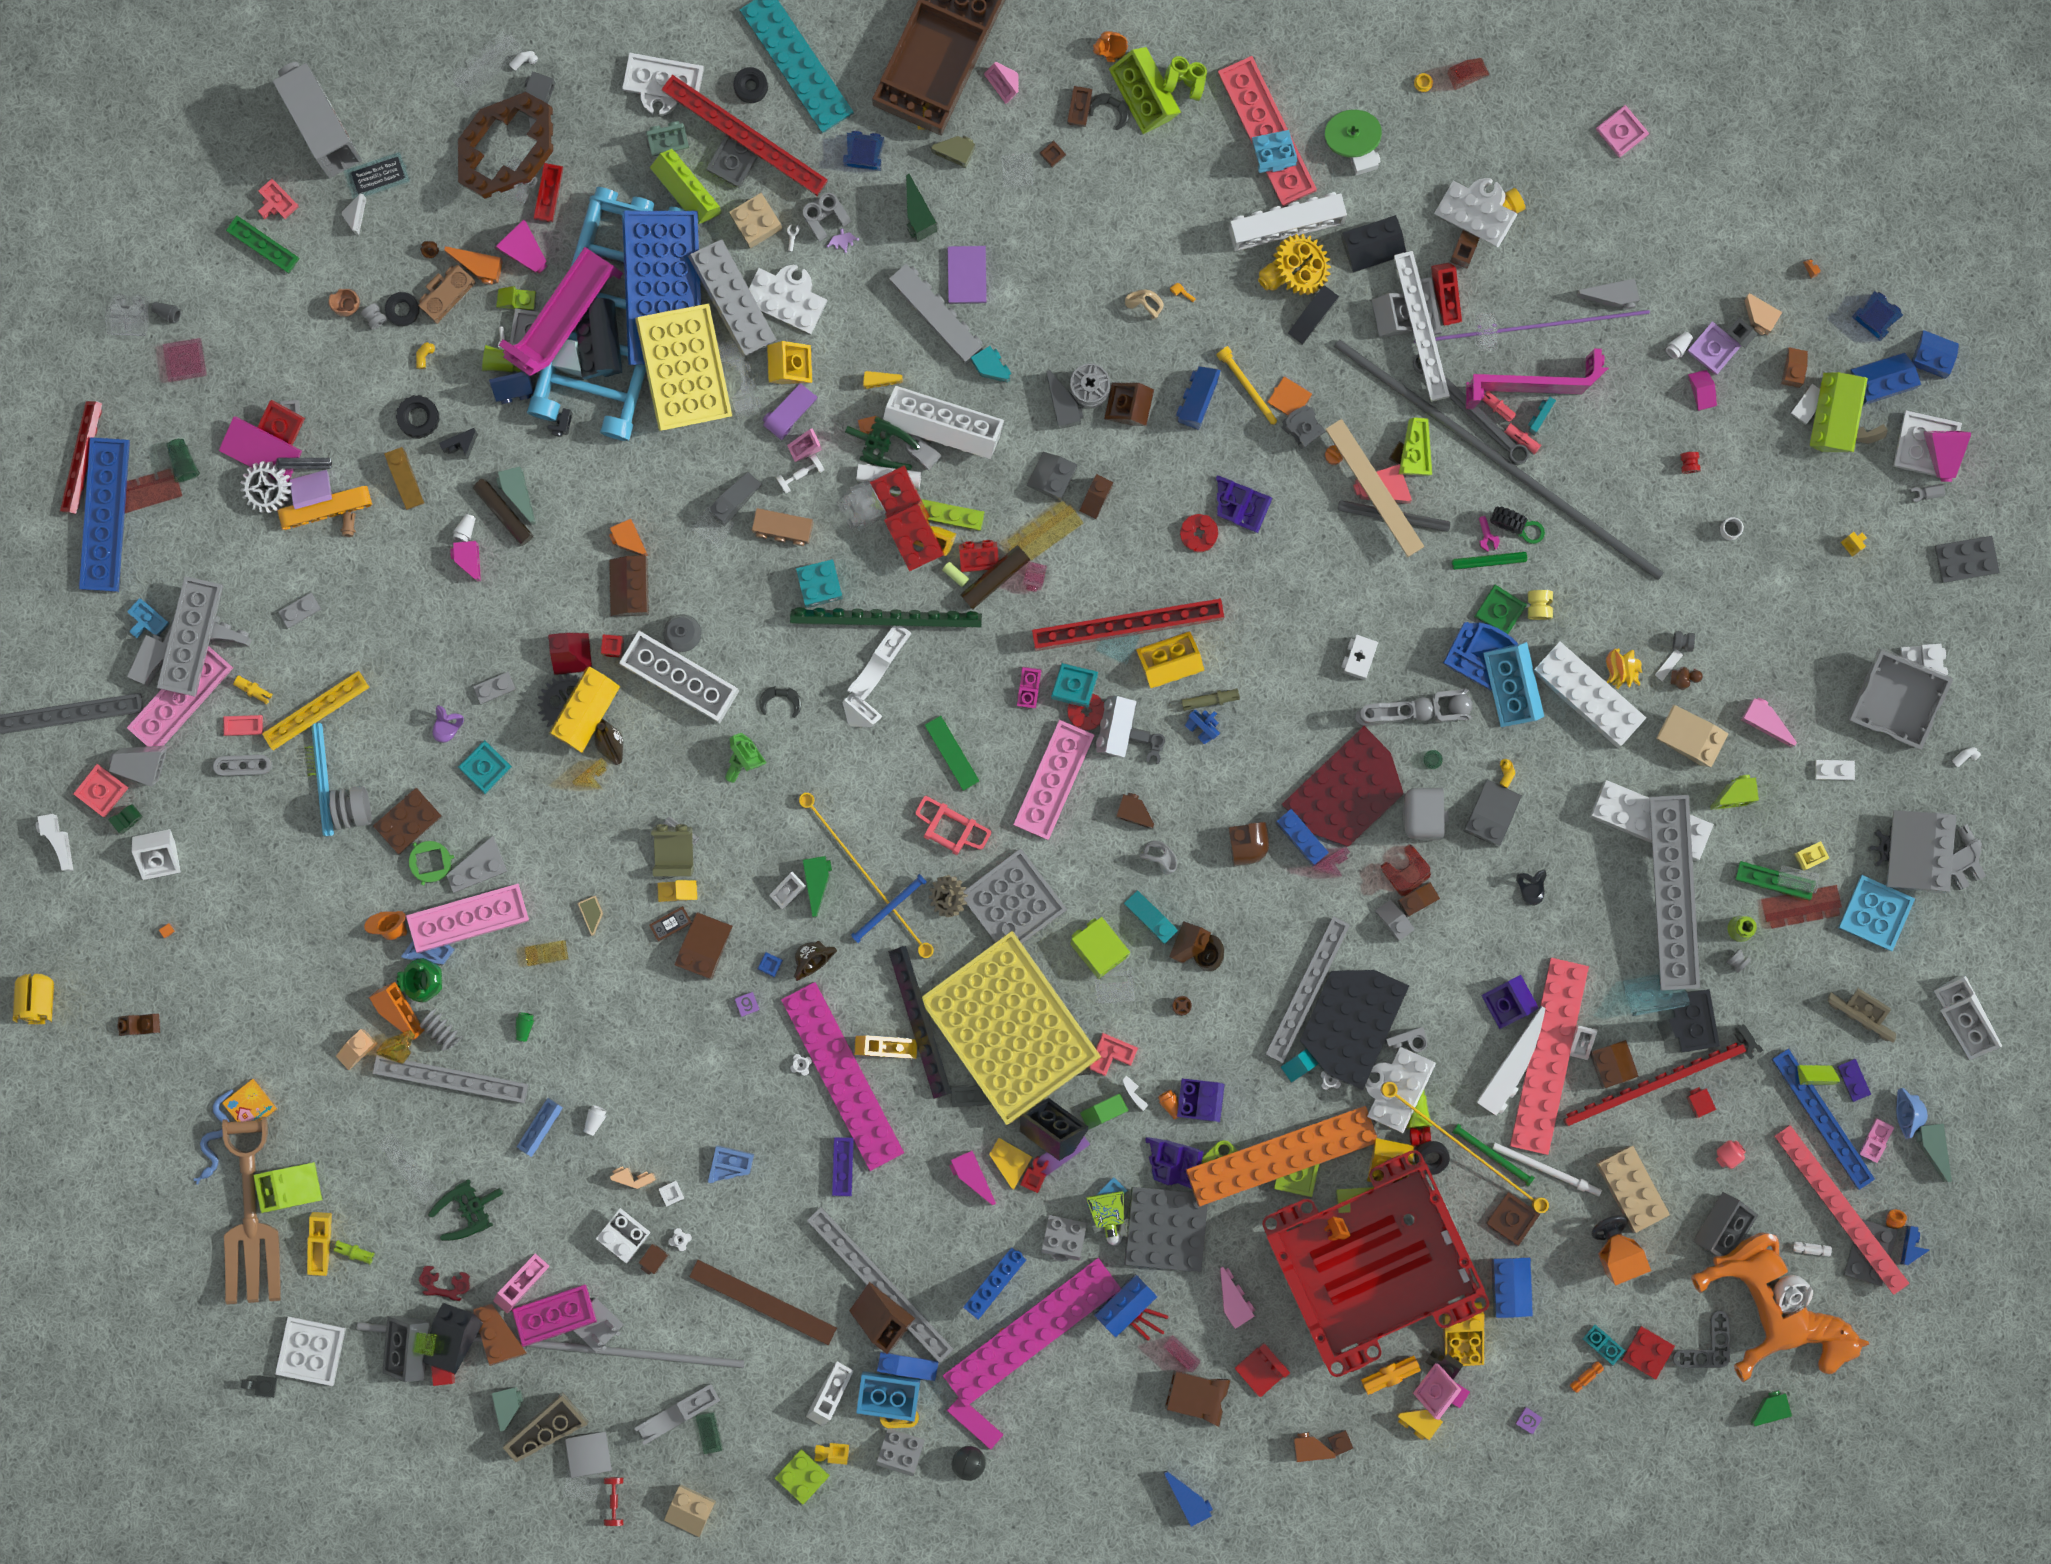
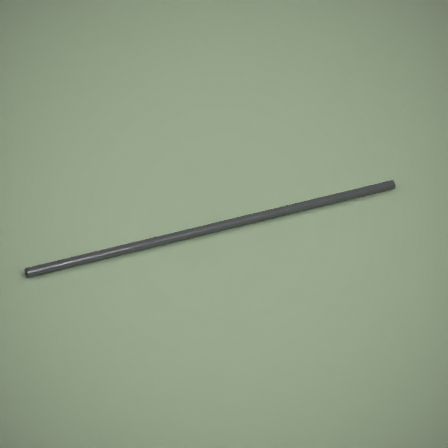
[1334,339,1664,580]

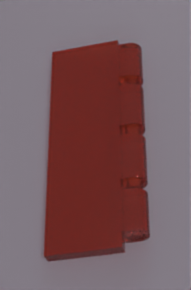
[125,468,182,514]
[1761,885,1842,929]

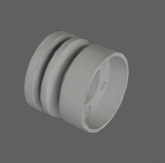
[1070,364,1110,408]
[329,785,372,830]

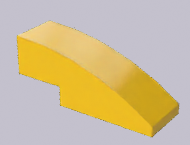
[307,1212,332,1276]

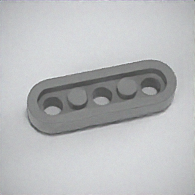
[213,755,272,776]

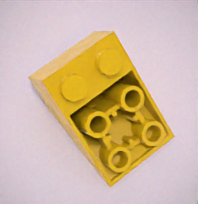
[1442,1302,1484,1366]

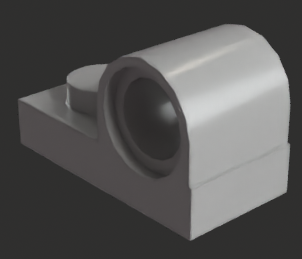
[1385,1027,1427,1052]

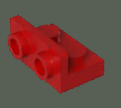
[959,540,999,572]

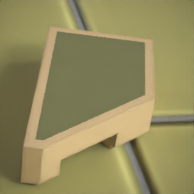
[578,896,603,936]

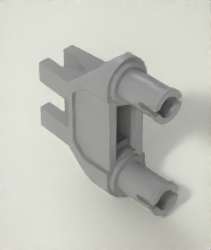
[1951,824,1986,890]

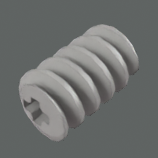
[420,1009,463,1051]

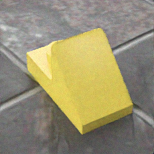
[1794,841,1829,871]

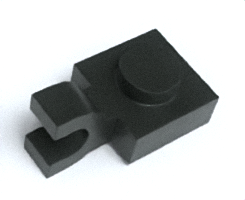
[1735,1024,1763,1059]
[1425,1349,1463,1379]
[241,1375,277,1398]

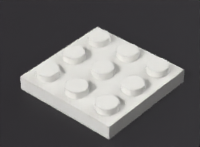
[1893,410,1962,477]
[275,1316,346,1386]

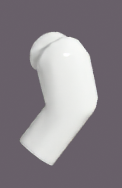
[509,51,538,70]
[1952,747,1981,767]

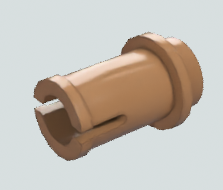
[340,512,356,537]

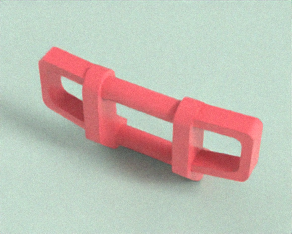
[916,796,991,855]

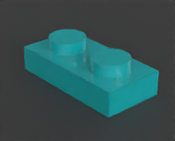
[1528,397,1556,436]

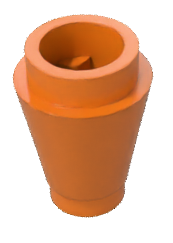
[1158,1089,1179,1119]

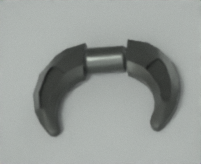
[1089,93,1130,130]
[759,686,802,718]

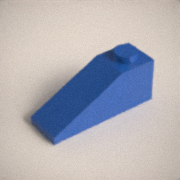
[877,1351,939,1381]
[1164,1471,1213,1527]

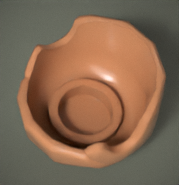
[328,289,360,317]

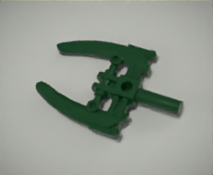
[845,417,920,470]
[428,1179,504,1241]

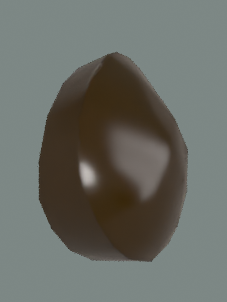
[1194,935,1224,972]

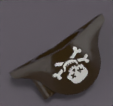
[594,718,624,765]
[794,941,837,981]

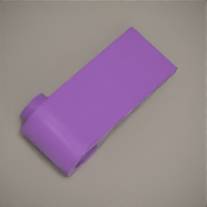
[763,383,818,440]

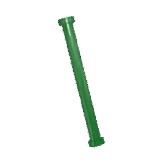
[1452,1123,1535,1187]

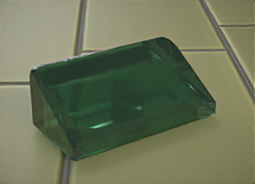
[696,1412,723,1454]

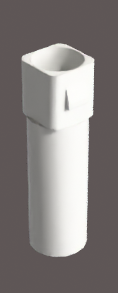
[856,464,921,490]

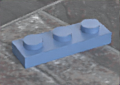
[517,1098,563,1157]

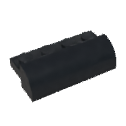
[576,298,623,380]

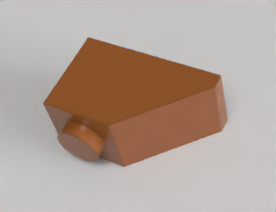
[1781,347,1808,388]
[1293,1432,1336,1462]

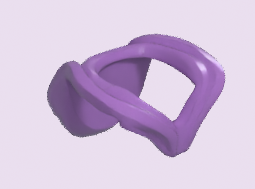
[433,705,464,743]

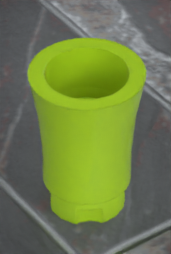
[482,345,521,373]
[1727,916,1757,942]
[1406,1090,1432,1129]

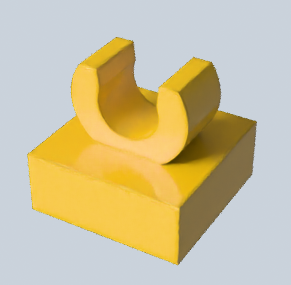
[1840,532,1867,557]

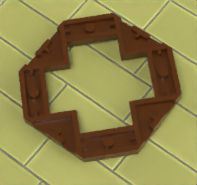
[458,92,553,199]

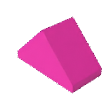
[1688,370,1717,411]

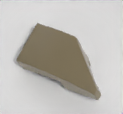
[1856,424,1888,444]

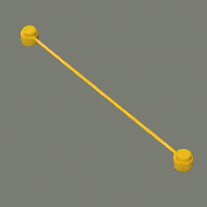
[799,793,934,958]
[1381,1082,1549,1213]

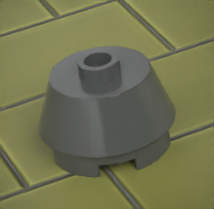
[663,614,701,652]

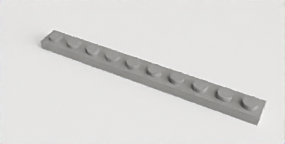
[807,1207,954,1363]

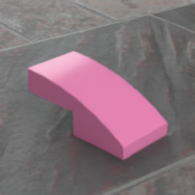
[1859,1118,1894,1163]

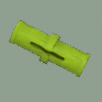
[334,1240,375,1265]

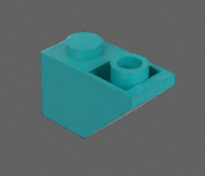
[971,346,1011,383]

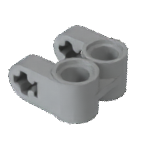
[803,193,851,242]

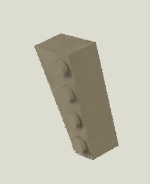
[503,1392,588,1462]

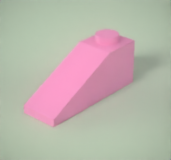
[1741,698,1797,748]
[493,1254,549,1314]

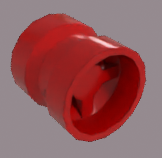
[1680,452,1701,474]
[1410,1127,1431,1147]

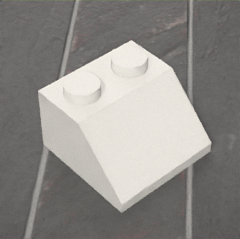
[132,829,180,880]

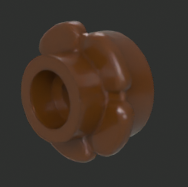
[420,241,439,259]

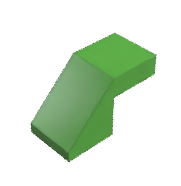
[1080,1094,1128,1130]

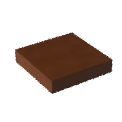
[1486,1192,1540,1246]

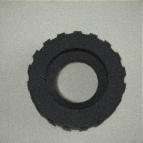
[396,395,440,439]

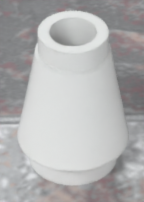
[1666,331,1693,359]
[453,514,476,542]
[584,1105,607,1135]

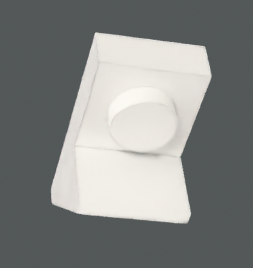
[769,872,805,909]

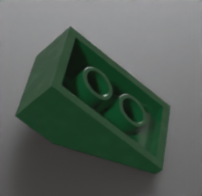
[906,174,937,242]

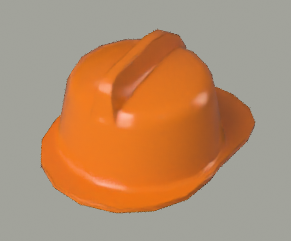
[364,911,407,940]

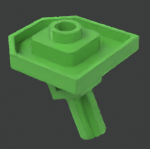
[725,733,767,783]

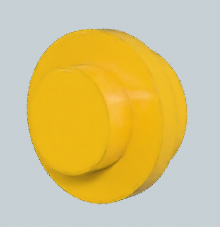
[1414,73,1433,92]

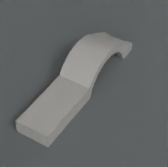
[634,1384,720,1445]

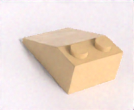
[1656,705,1729,767]

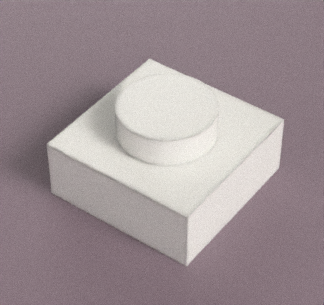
[659,1181,684,1207]

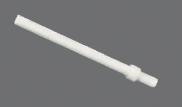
[1492,1143,1602,1197]

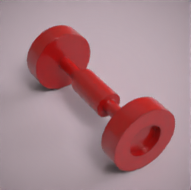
[604,1477,624,1526]

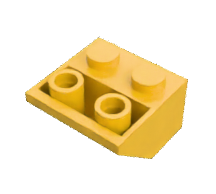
[1367,1138,1414,1184]

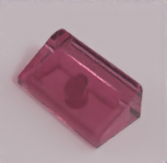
[1163,1335,1201,1372]

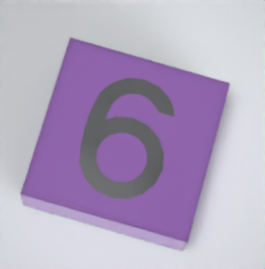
[735,992,760,1017]
[1515,1407,1542,1434]

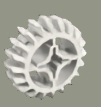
[240,461,292,513]

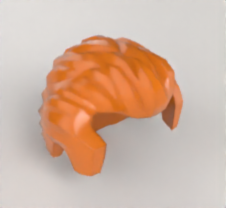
[1093,31,1128,62]

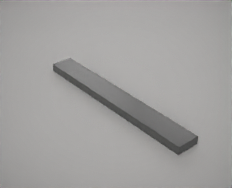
[0,693,143,734]

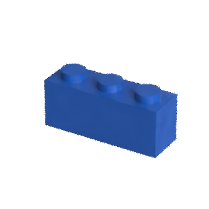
[1276,809,1329,866]

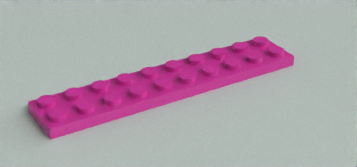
[781,982,904,1171]
[943,1258,1121,1407]

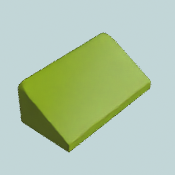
[1797,1065,1840,1085]

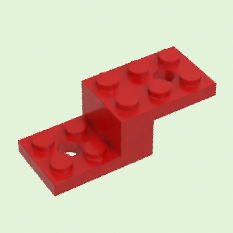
[870,465,944,572]

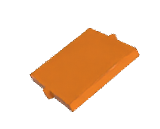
[1267,376,1312,415]

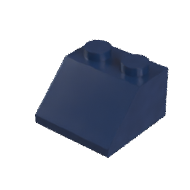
[489,372,534,405]

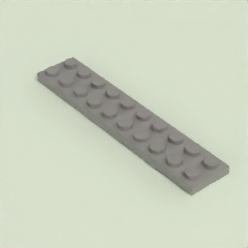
[1649,795,1700,990]

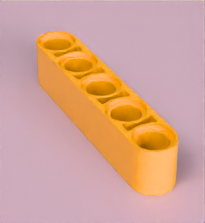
[277,486,372,530]

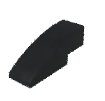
[1288,285,1339,345]

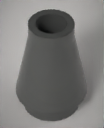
[151,301,181,323]

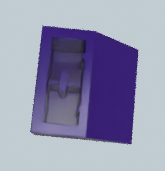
[1177,1078,1225,1122]

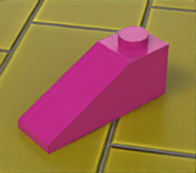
[949,1151,996,1205]

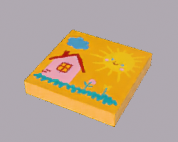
[223,1079,277,1122]

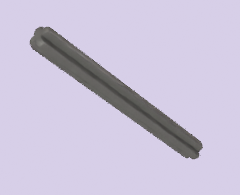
[1338,500,1450,532]

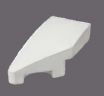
[1123,1076,1148,1111]

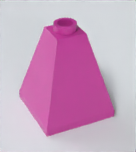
[494,220,547,274]
[1924,431,1971,482]

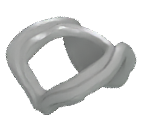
[1139,841,1177,875]

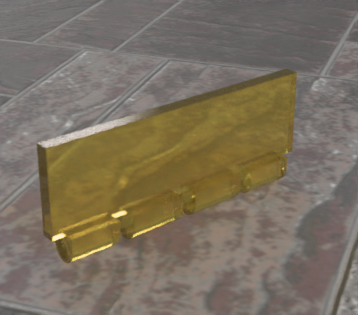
[1007,501,1083,566]

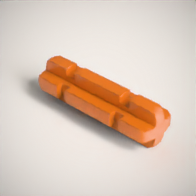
[1570,1362,1604,1393]

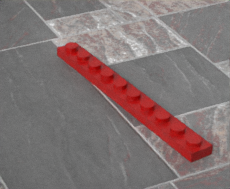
[661,75,828,196]
[1563,1042,1746,1126]

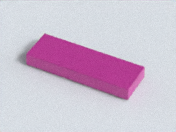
[947,1397,1004,1450]

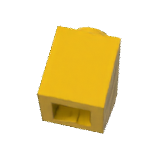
[1396,1409,1443,1440]

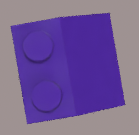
[1481,974,1539,1029]

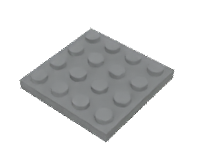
[963,849,1067,944]

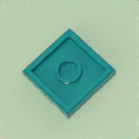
[1051,663,1098,708]
[458,740,512,794]

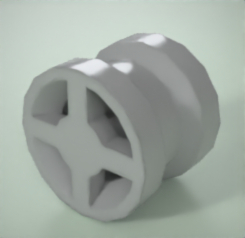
[1726,949,1751,973]

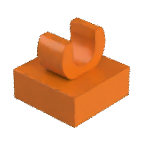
[1324,1217,1351,1241]

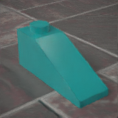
[1124,890,1178,945]

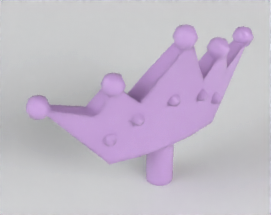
[826,229,859,253]

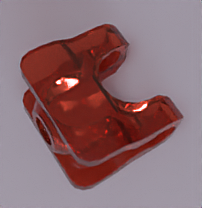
[1380,844,1431,896]

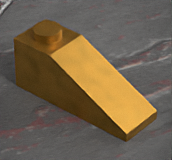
[384,447,425,510]

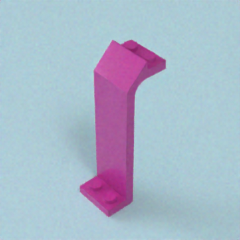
[499,247,623,376]
[1466,348,1609,409]

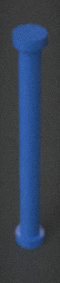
[851,873,927,943]

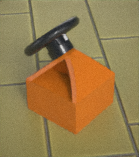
[1591,1215,1651,1286]

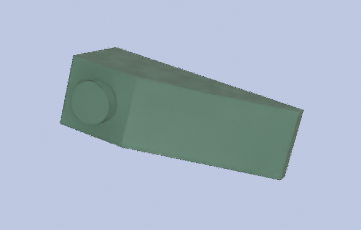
[496,466,536,525]
[1915,1124,1952,1182]

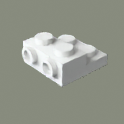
[1900,644,1948,675]

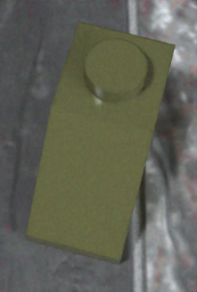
[931,136,975,168]

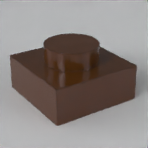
[1328,1430,1353,1456]

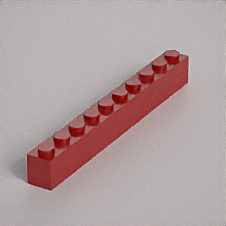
[1032,598,1224,652]

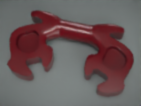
[419,1266,470,1301]

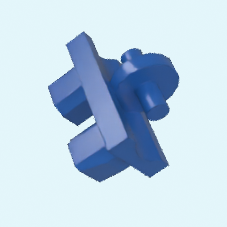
[1185,710,1220,744]

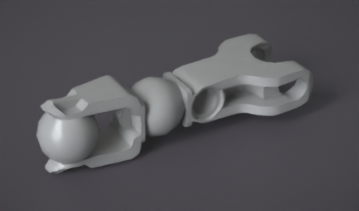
[1355,689,1473,726]

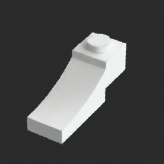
[36,814,73,872]

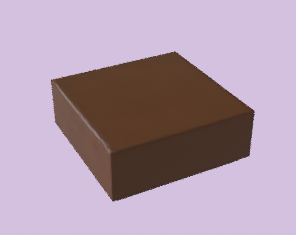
[1039,141,1066,167]

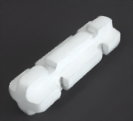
[1793,1242,1832,1257]

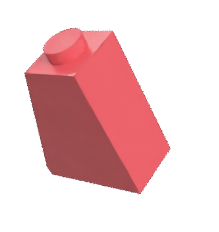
[1353,464,1412,504]

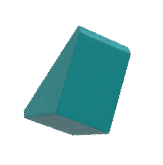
[1281,1049,1318,1083]

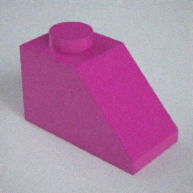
[450,541,481,582]

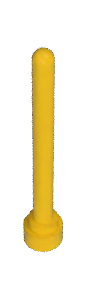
[1216,346,1277,425]

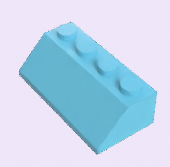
[1484,642,1544,727]

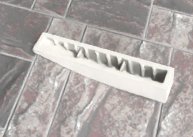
[1476,1006,1546,1116]

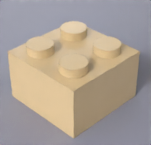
[729,192,782,248]

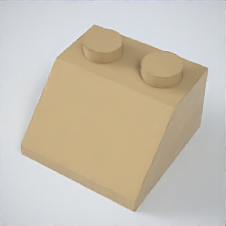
[664,1485,716,1537]

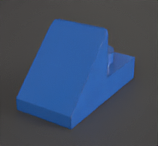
[1900,1226,1929,1265]

